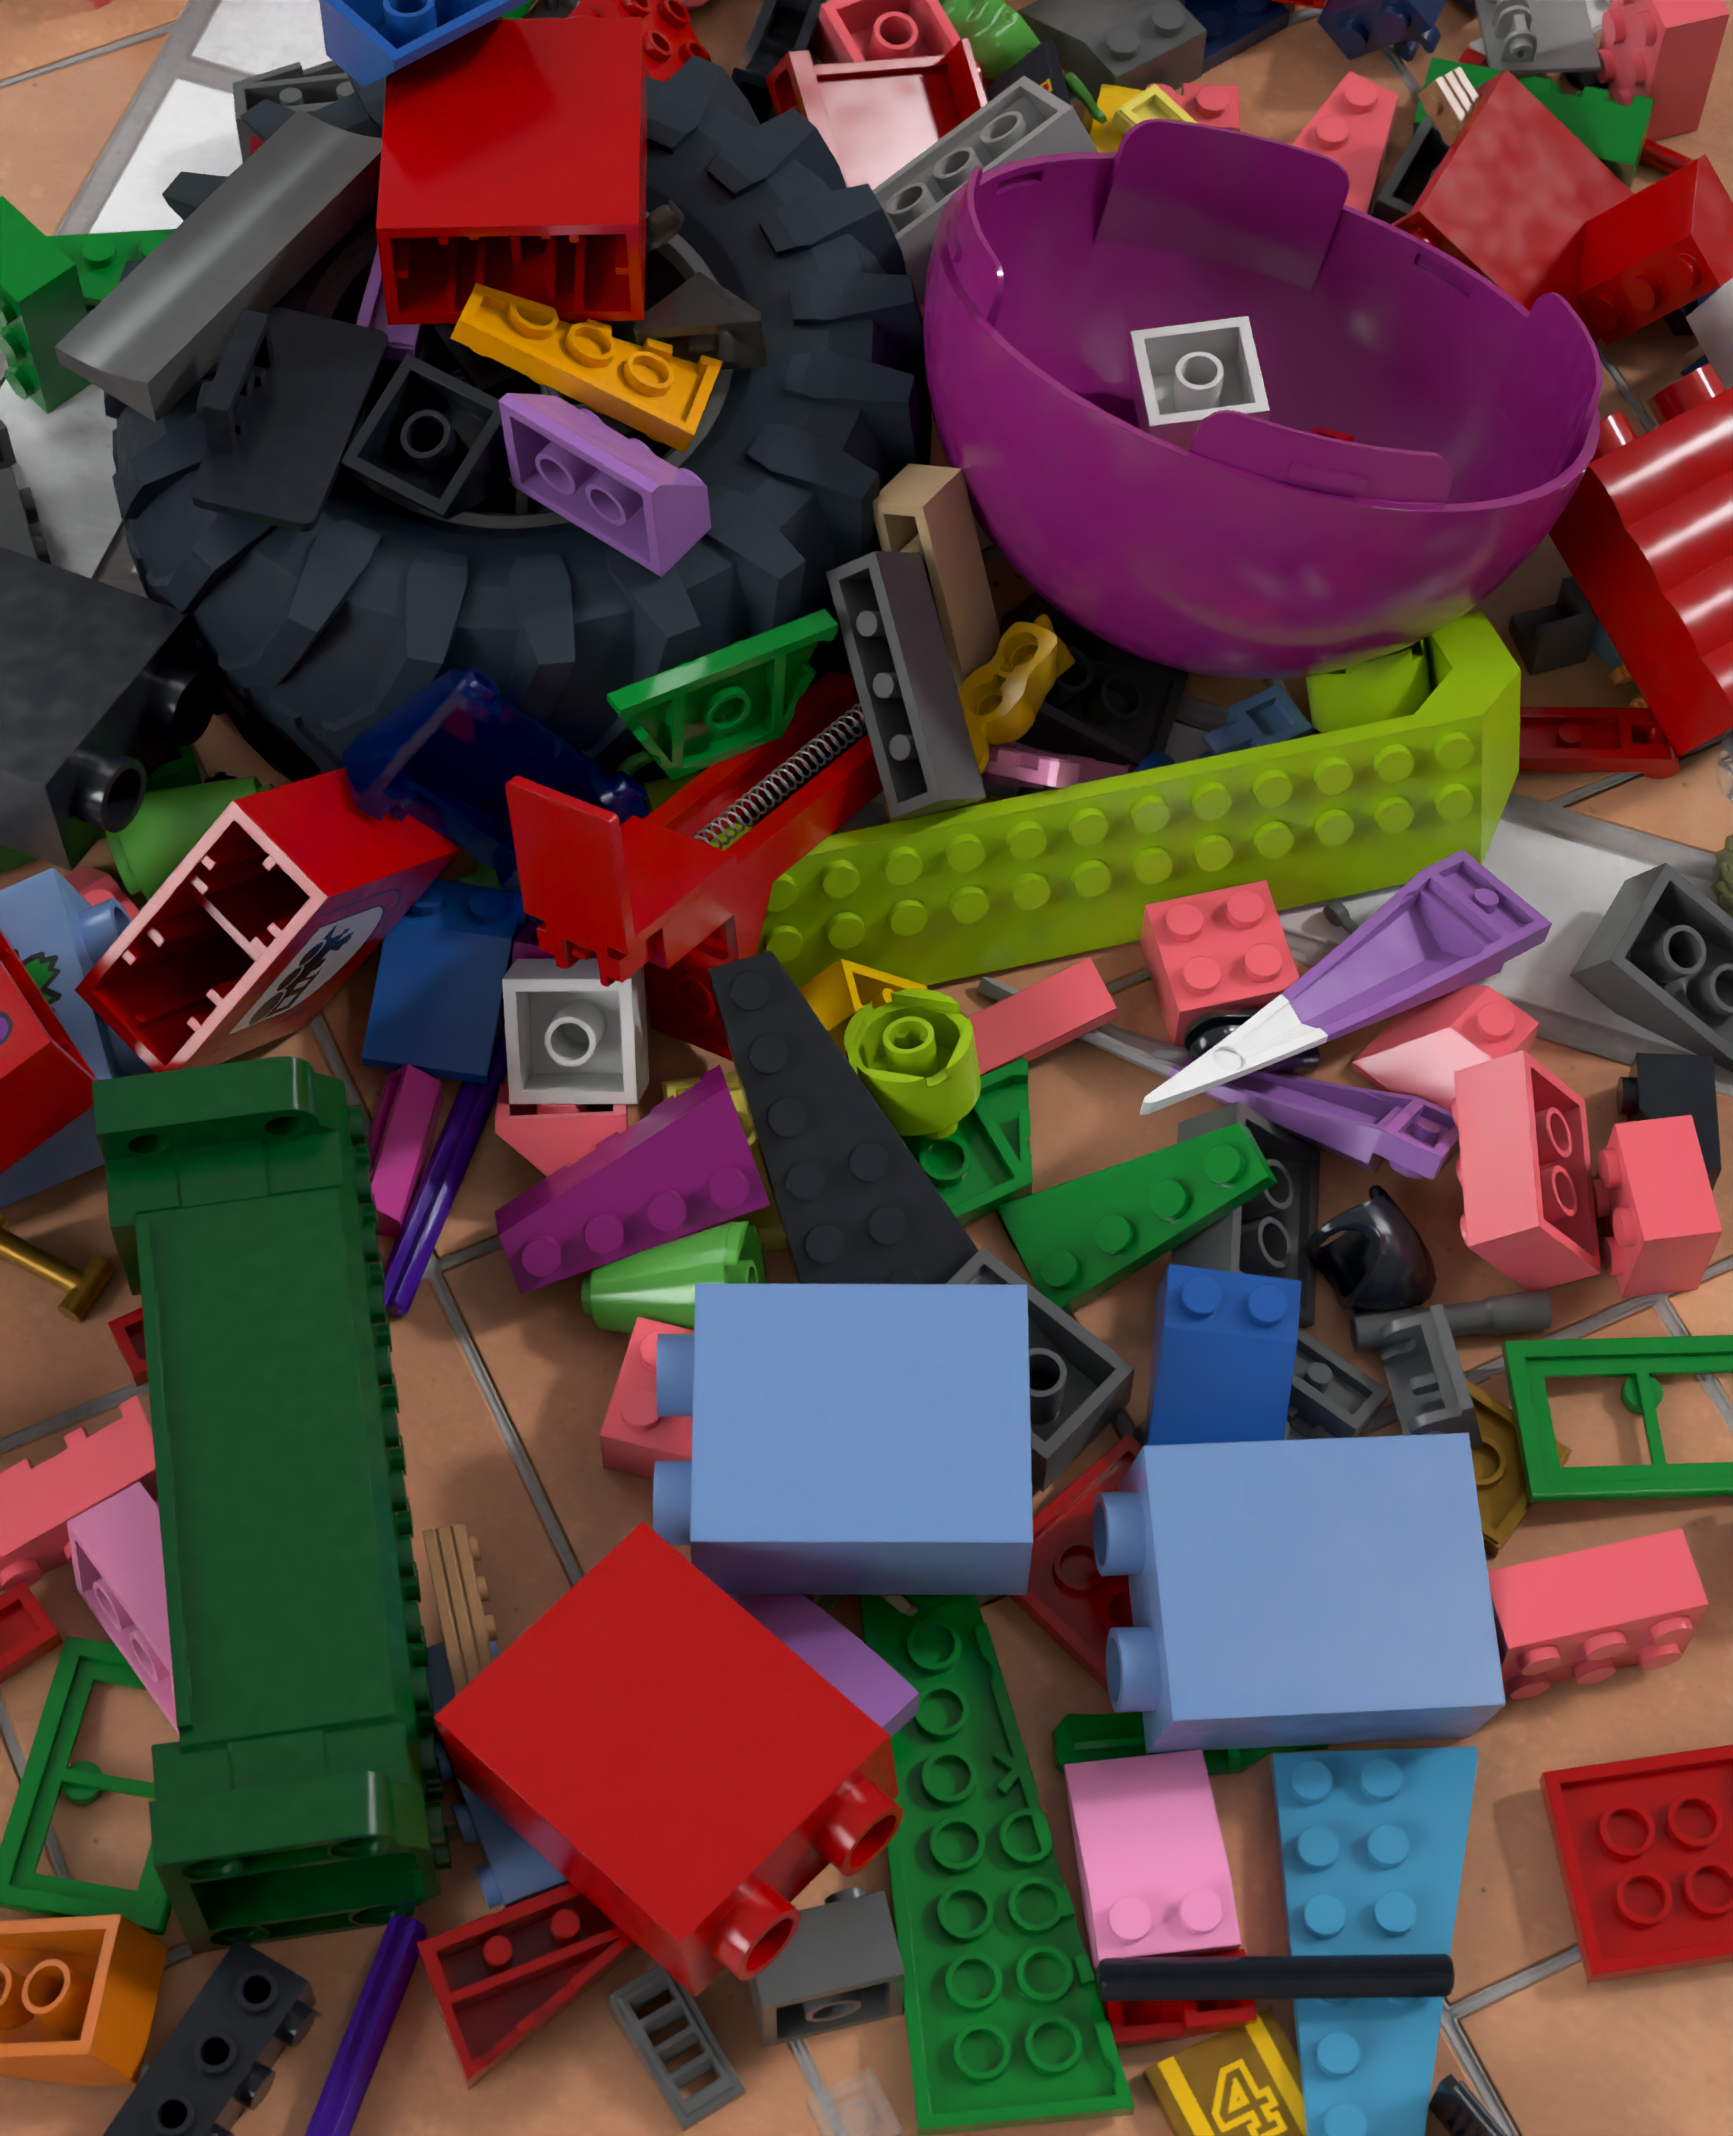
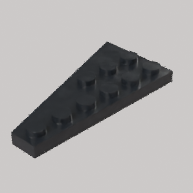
[707,951,979,1284]

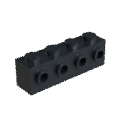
[103,1938,317,2136]

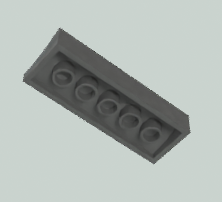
[55,109,382,423]

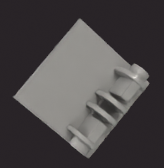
[1474,0,1601,74]

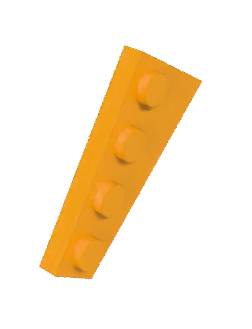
[450,283,723,453]

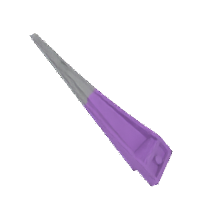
[977,977,1460,1180]

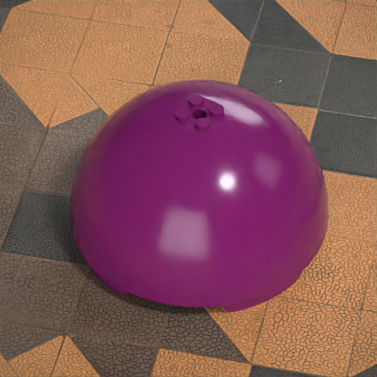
[923,119,1603,679]

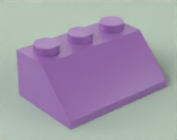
[498,393,711,577]

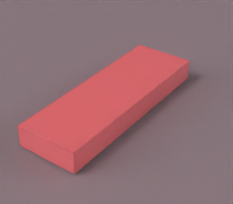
[967,957,1120,1076]

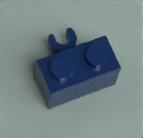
[1317,0,1446,62]

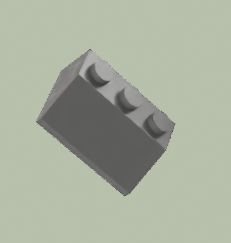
[1171,1102,1320,1328]

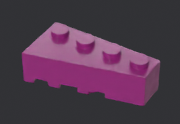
[495,1064,770,1294]

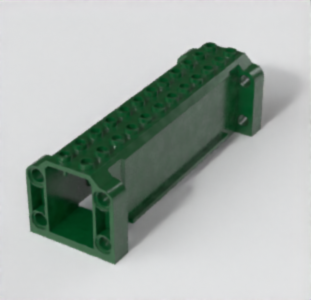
[92,1056,452,1954]

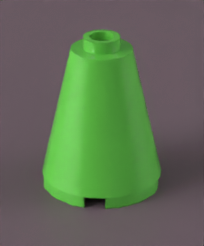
[105,776,275,911]
[581,1221,767,1335]

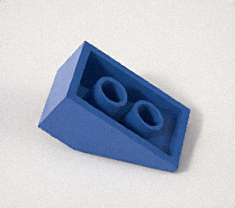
[361,880,526,1085]
[1144,1264,1301,1446]

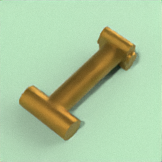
[0,1213,116,1323]

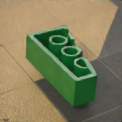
[1413,57,1654,190]

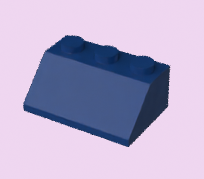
[319,0,530,88]

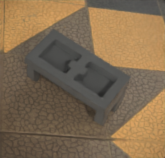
[1379,1303,1483,1449]

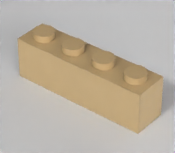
[873,464,1001,693]

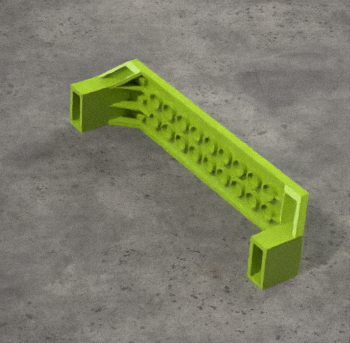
[643,611,1521,988]

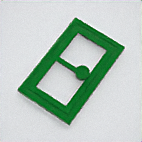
[1501,1335,1733,1503]
[0,1636,172,1935]

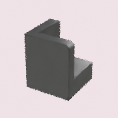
[1508,576,1598,676]

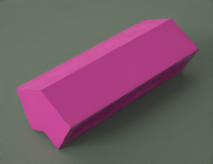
[368,1064,444,1238]

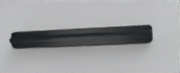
[1097,1954,1455,2002]

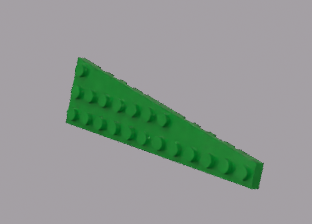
[858,1595,1135,2136]

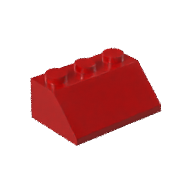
[1578,154,1733,346]

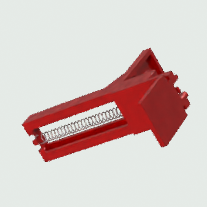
[505,670,883,1061]

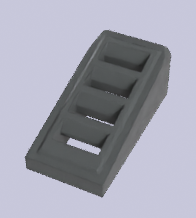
[608,1965,745,2131]

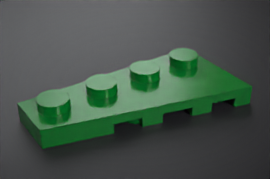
[996,1122,1278,1315]

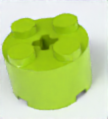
[1306,638,1432,733]
[844,989,981,1140]

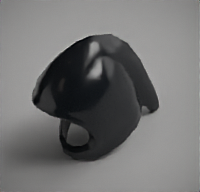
[1303,1185,1437,1312]

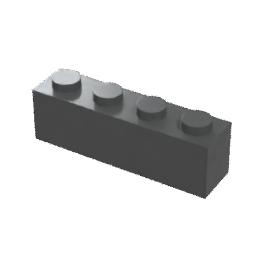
[826,551,986,819]

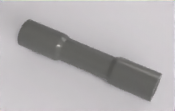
[1349,1290,1552,1352]

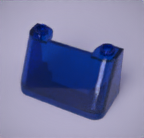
[342,668,650,925]

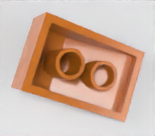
[0,1914,169,2086]

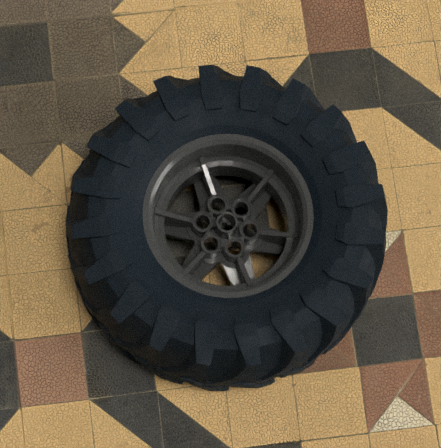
[103,55,932,838]

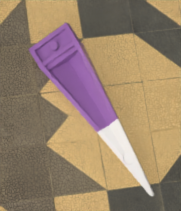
[1140,849,1552,1115]

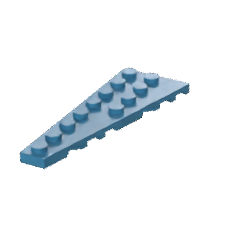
[1270,1746,1478,2136]

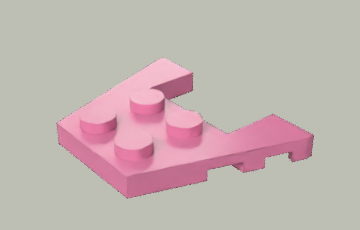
[980,743,1137,789]

